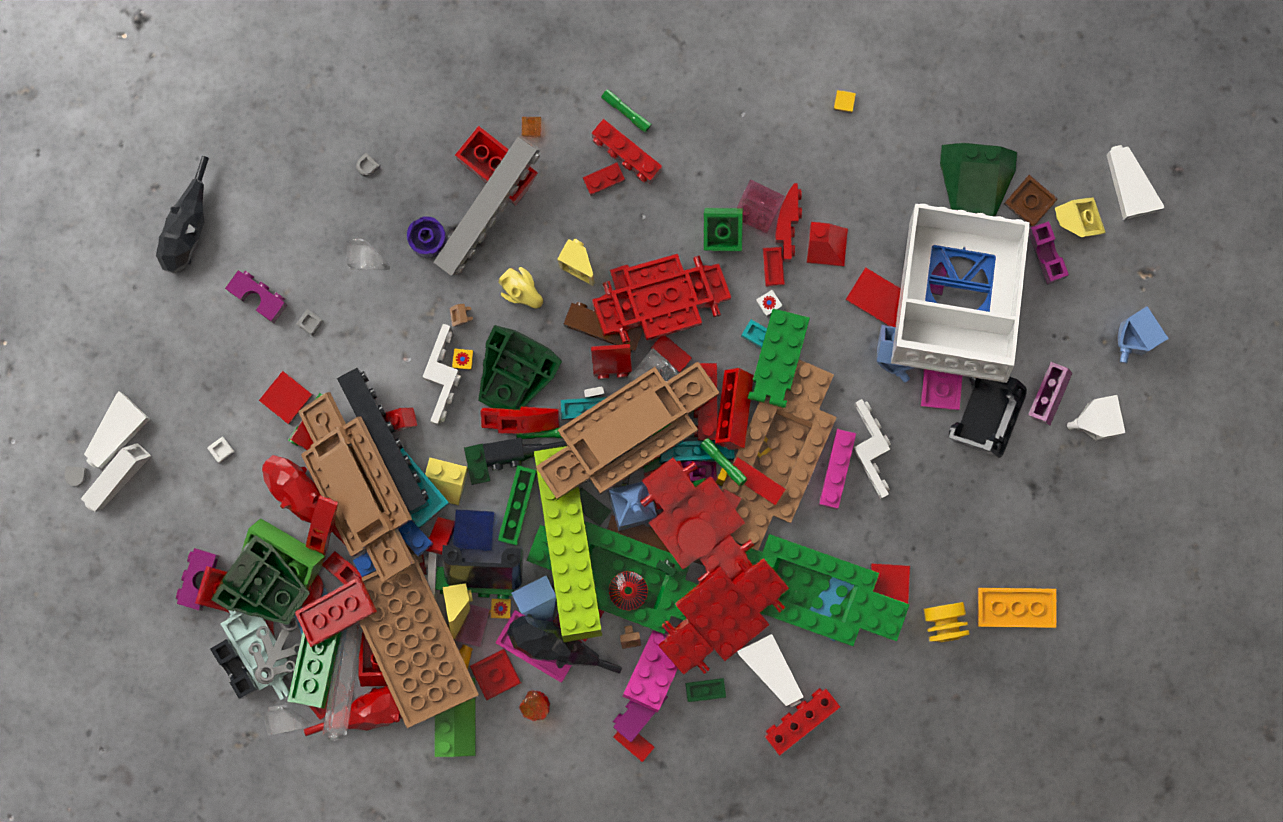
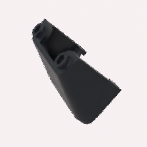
[949,377,1027,458]
[442,545,524,590]

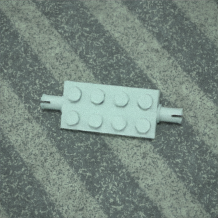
[221,610,292,700]

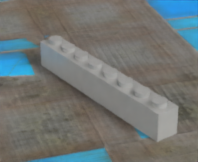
[433,136,541,276]

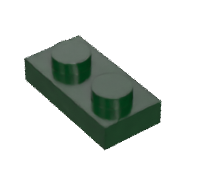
[464,443,491,485]
[580,487,612,526]
[656,559,677,578]
[685,678,726,702]

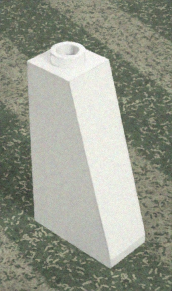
[1107,145,1164,220]
[84,391,150,469]
[81,443,151,512]
[737,634,803,707]

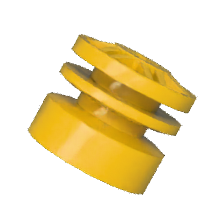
[923,602,970,643]

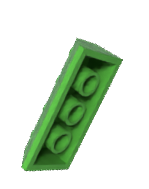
[242,518,325,589]
[435,678,476,757]

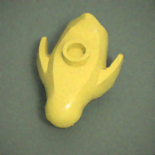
[498,267,543,309]

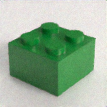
[704,208,743,251]

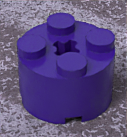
[407,216,447,258]

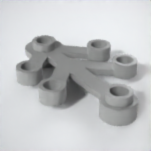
[248,617,300,684]

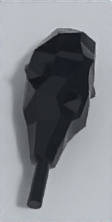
[156,156,209,273]
[507,614,622,674]

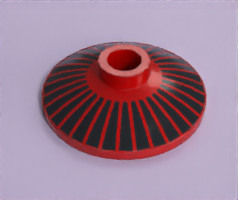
[609,571,648,610]

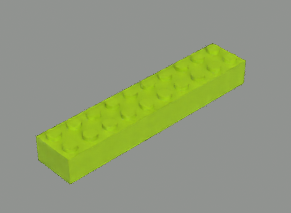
[534,446,603,642]

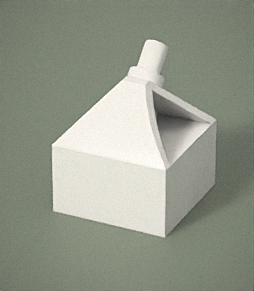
[1067,395,1125,441]

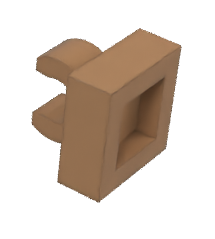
[449,304,473,327]
[620,625,641,649]

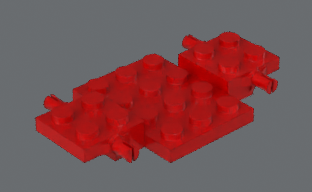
[592,254,731,344]
[640,457,755,583]
[658,558,789,675]

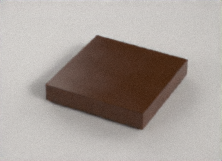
[1004,175,1058,227]

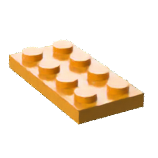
[978,588,1056,628]

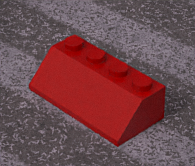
[455,126,538,206]

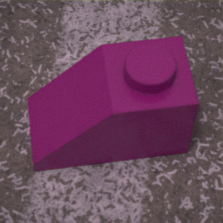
[681,461,717,482]

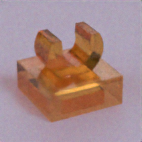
[522,117,541,137]

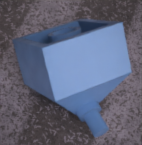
[1118,306,1169,364]
[877,325,915,383]
[608,482,657,531]
[511,576,557,623]

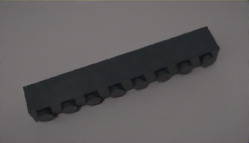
[337,368,430,515]

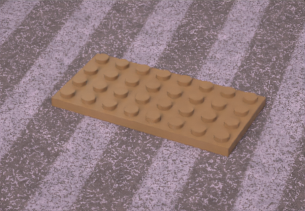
[359,554,479,729]

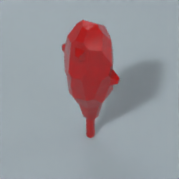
[262,455,346,546]
[304,685,402,736]

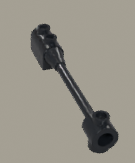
[483,438,635,471]

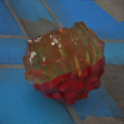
[519,690,551,721]

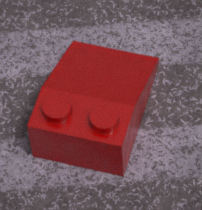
[591,344,632,379]
[358,626,387,687]

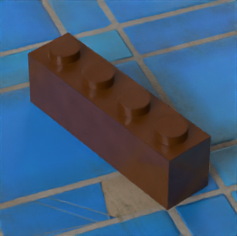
[563,302,643,353]

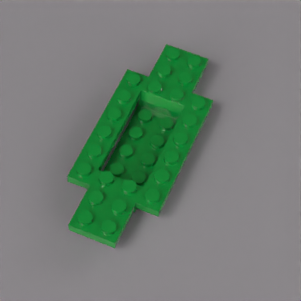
[526,521,698,634]
[737,534,910,646]

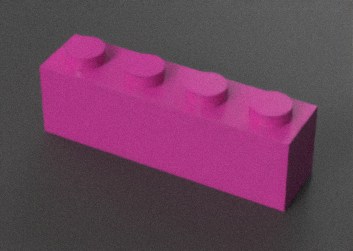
[818,429,856,510]

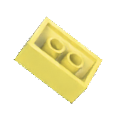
[557,239,595,286]

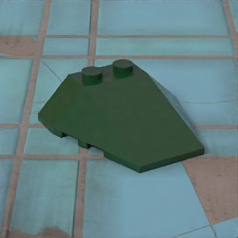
[940,143,1017,217]
[478,325,562,410]
[211,535,310,625]

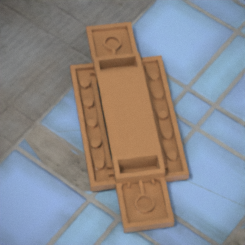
[721,359,837,551]
[536,362,719,500]
[298,392,415,582]

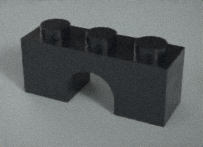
[210,639,259,699]

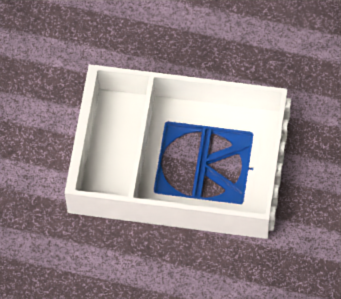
[891,204,1030,383]

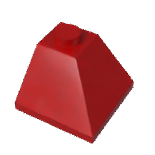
[806,222,848,267]

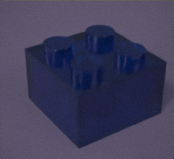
[453,509,496,551]

